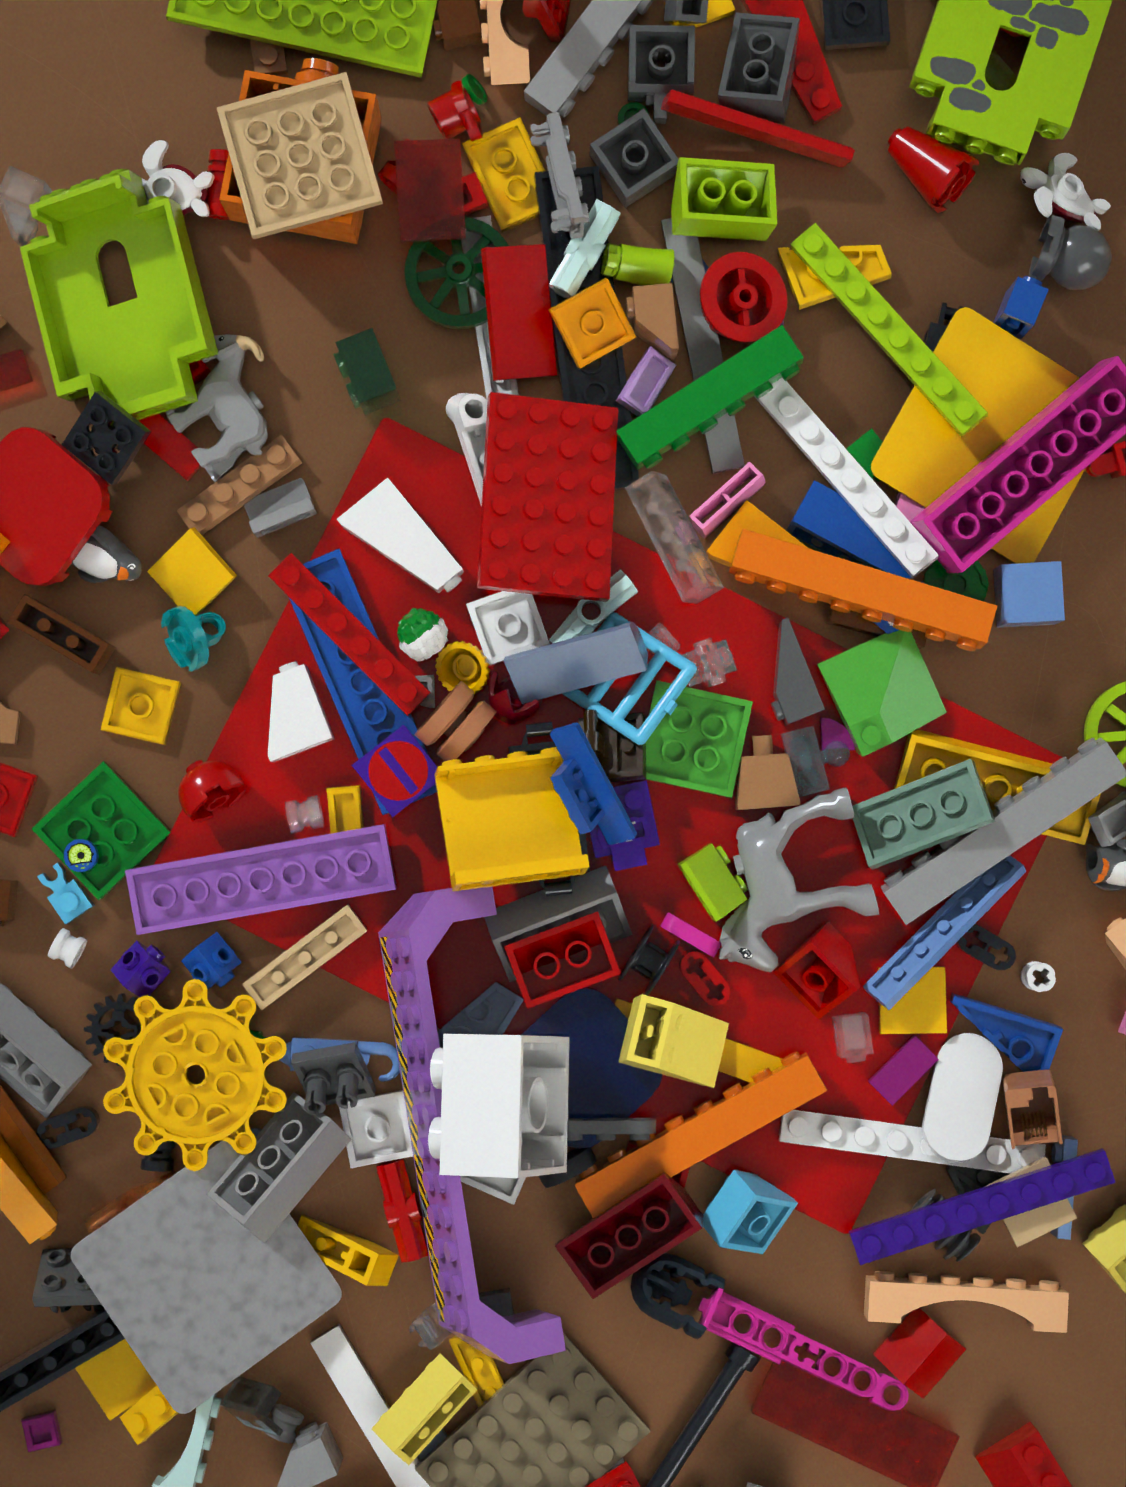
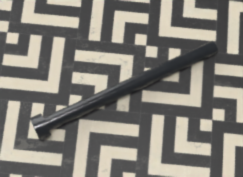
[646,1342,761,1487]

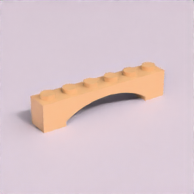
[864,1271,1069,1333]

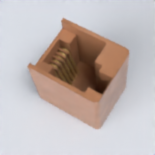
[1002,1069,1063,1149]

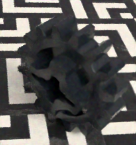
[84,993,141,1066]

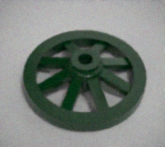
[405,217,509,329]

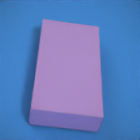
[616,346,676,417]

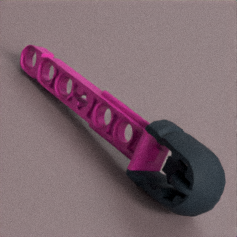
[630,1253,909,1411]

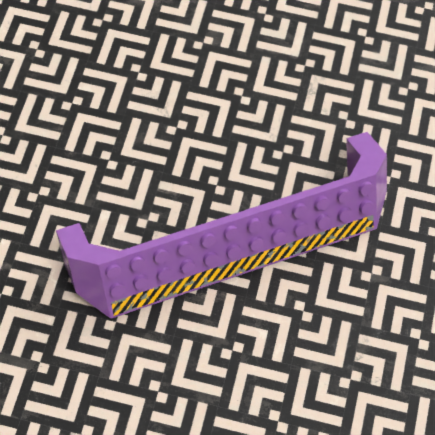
[378,887,566,1364]

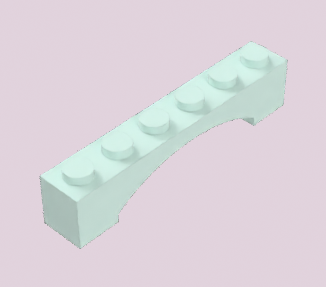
[152,1392,222,1487]

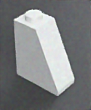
[268,661,335,762]

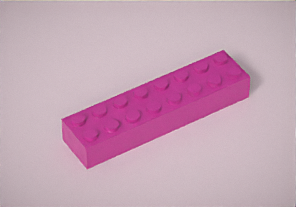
[910,356,1126,574]

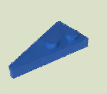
[949,993,1063,1072]

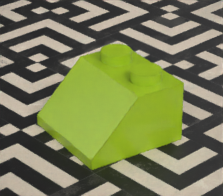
[677,843,748,922]

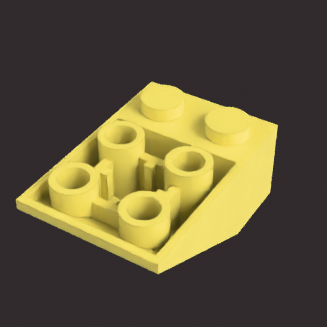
[618,994,729,1088]

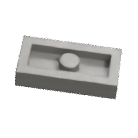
[244,478,318,538]

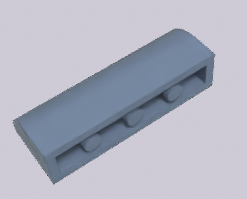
[504,622,648,704]

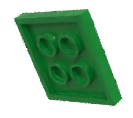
[32,761,171,900]

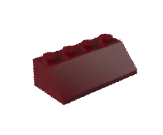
[555,1172,704,1299]

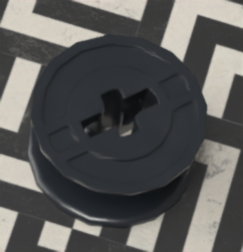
[618,924,680,996]

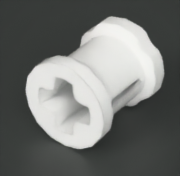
[1020,961,1056,992]

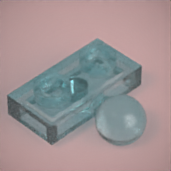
[780,726,850,797]

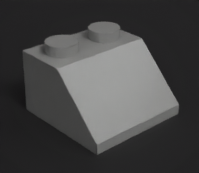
[277,1422,343,1487]

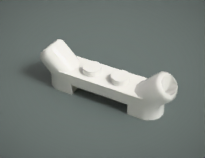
[446,393,488,507]

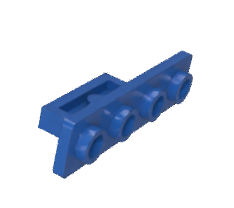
[550,722,637,845]

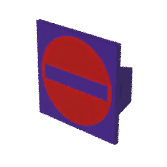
[352,725,437,817]

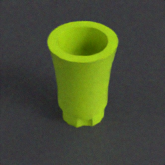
[601,243,674,286]

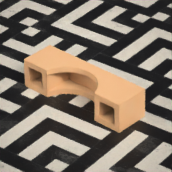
[480,0,530,85]

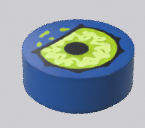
[64,839,99,872]

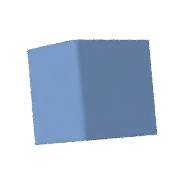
[993,561,1065,628]

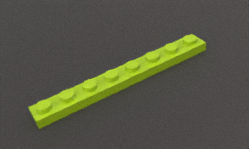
[790,223,988,437]

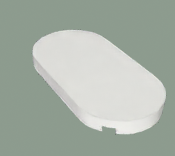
[922,1033,1003,1163]

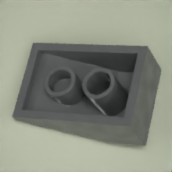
[718,12,800,124]

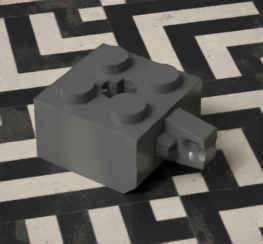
[628,25,695,124]

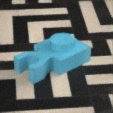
[37,862,95,925]

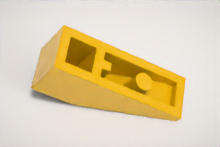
[298,1215,399,1286]

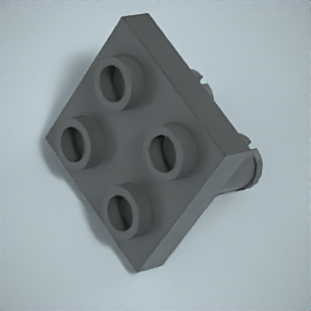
[291,1042,376,1114]
[32,1248,103,1313]

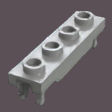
[530,112,589,239]

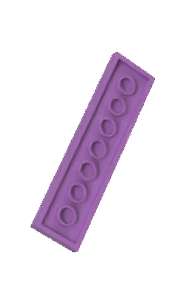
[125,824,397,935]

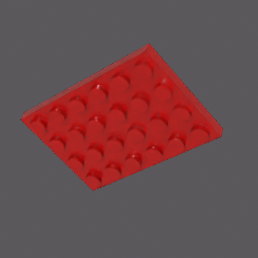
[477,392,618,602]

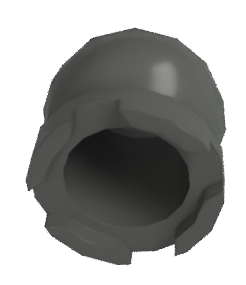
[1028,215,1112,290]

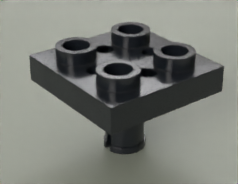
[62,391,151,485]

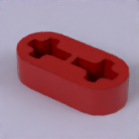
[679,950,731,1006]

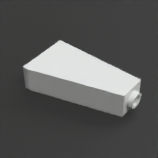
[337,478,464,593]

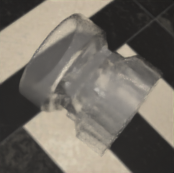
[285,795,325,834]

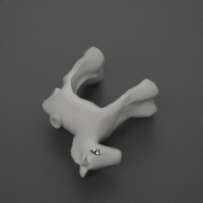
[719,787,879,972]

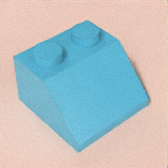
[703,1170,798,1254]

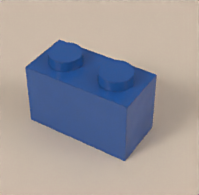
[993,276,1049,339]

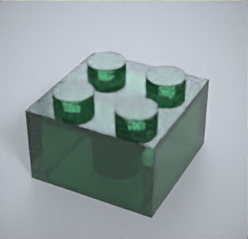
[333,328,401,415]

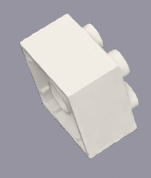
[428,1034,570,1178]

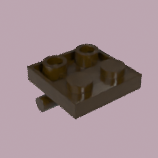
[578,710,646,782]

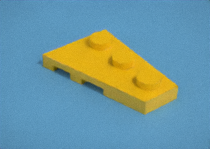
[777,245,892,310]

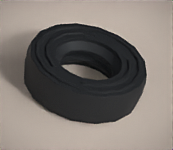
[539,1146,597,1188]

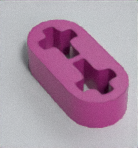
[660,912,721,957]

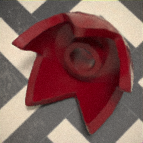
[489,670,544,724]

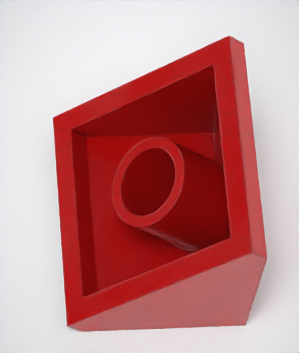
[873,1308,966,1399]

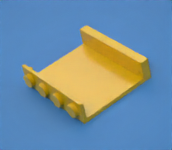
[434,747,590,892]

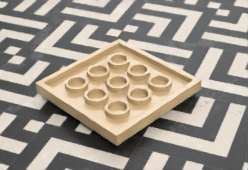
[216,72,383,239]

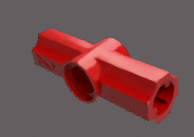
[376,1158,429,1263]

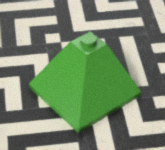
[817,630,947,757]

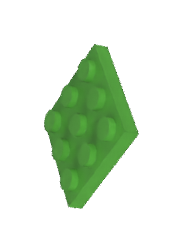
[646,680,753,798]

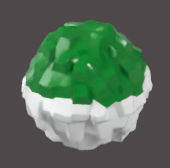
[397,608,448,661]

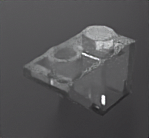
[0,166,52,246]

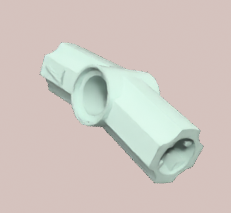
[549,199,621,298]
[549,569,638,644]

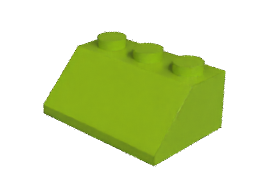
[671,157,777,241]

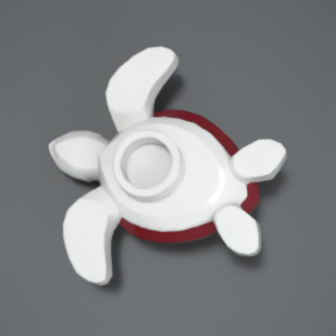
[142,140,215,217]
[1020,153,1111,231]

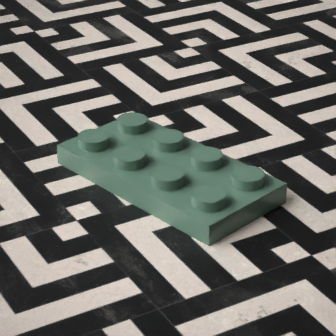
[853,759,995,870]

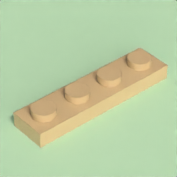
[242,904,368,1011]

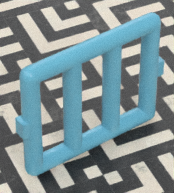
[562,612,697,745]

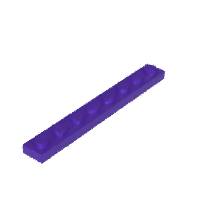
[849,1148,1116,1265]

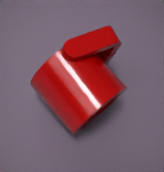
[427,80,483,142]

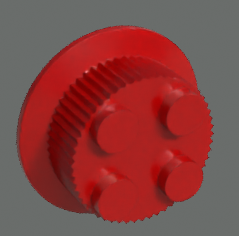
[700,252,787,343]

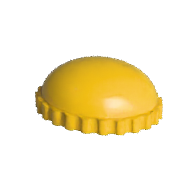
[435,641,490,694]

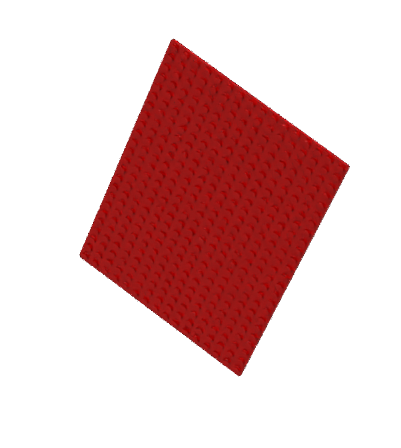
[154,418,1063,1234]

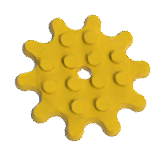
[103,979,287,1171]

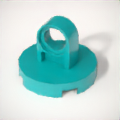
[161,606,226,672]

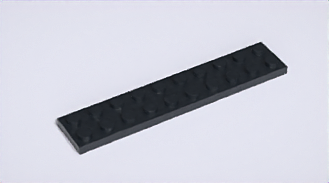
[534,166,640,490]

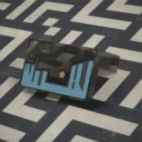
[220,1376,283,1437]

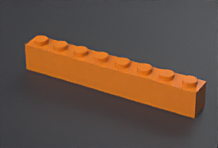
[729,529,997,651]
[574,1051,827,1219]

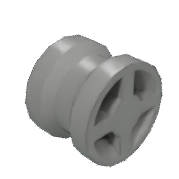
[264,1404,304,1443]

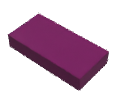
[868,1035,939,1106]

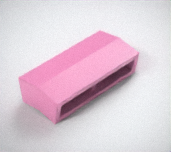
[689,462,766,540]

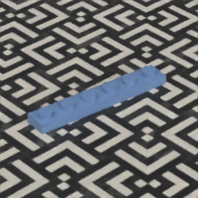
[863,855,1026,1010]

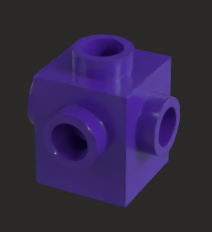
[111,940,171,997]

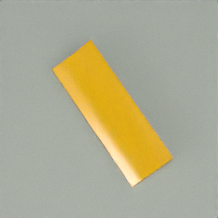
[894,729,1101,845]

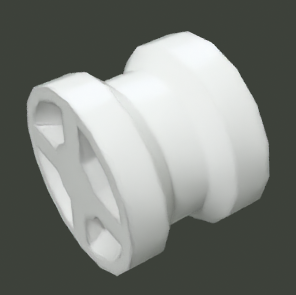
[48,928,87,969]

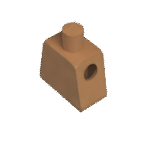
[735,735,800,810]

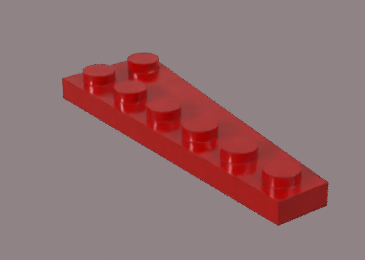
[741,0,842,125]

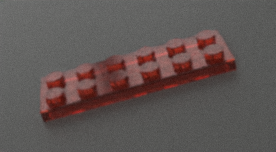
[751,1359,960,1487]

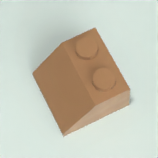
[625,283,679,362]

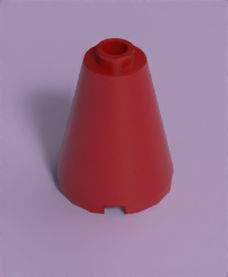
[888,126,979,213]

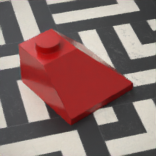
[773,921,861,1019]

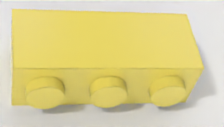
[372,1353,478,1465]

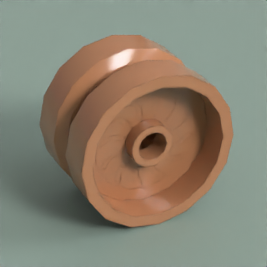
[414,681,497,761]

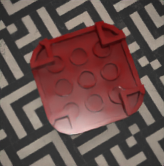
[0,427,113,586]

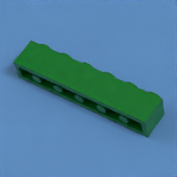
[616,325,804,470]

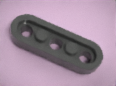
[567,1118,656,1141]

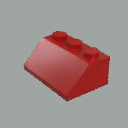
[504,911,621,1009]
[975,1422,1072,1487]

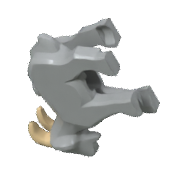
[166,334,268,482]

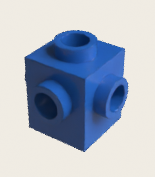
[181,932,242,989]

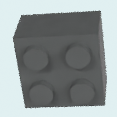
[589,109,678,208]

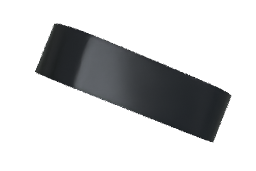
[956,924,1016,970]
[36,1106,100,1149]

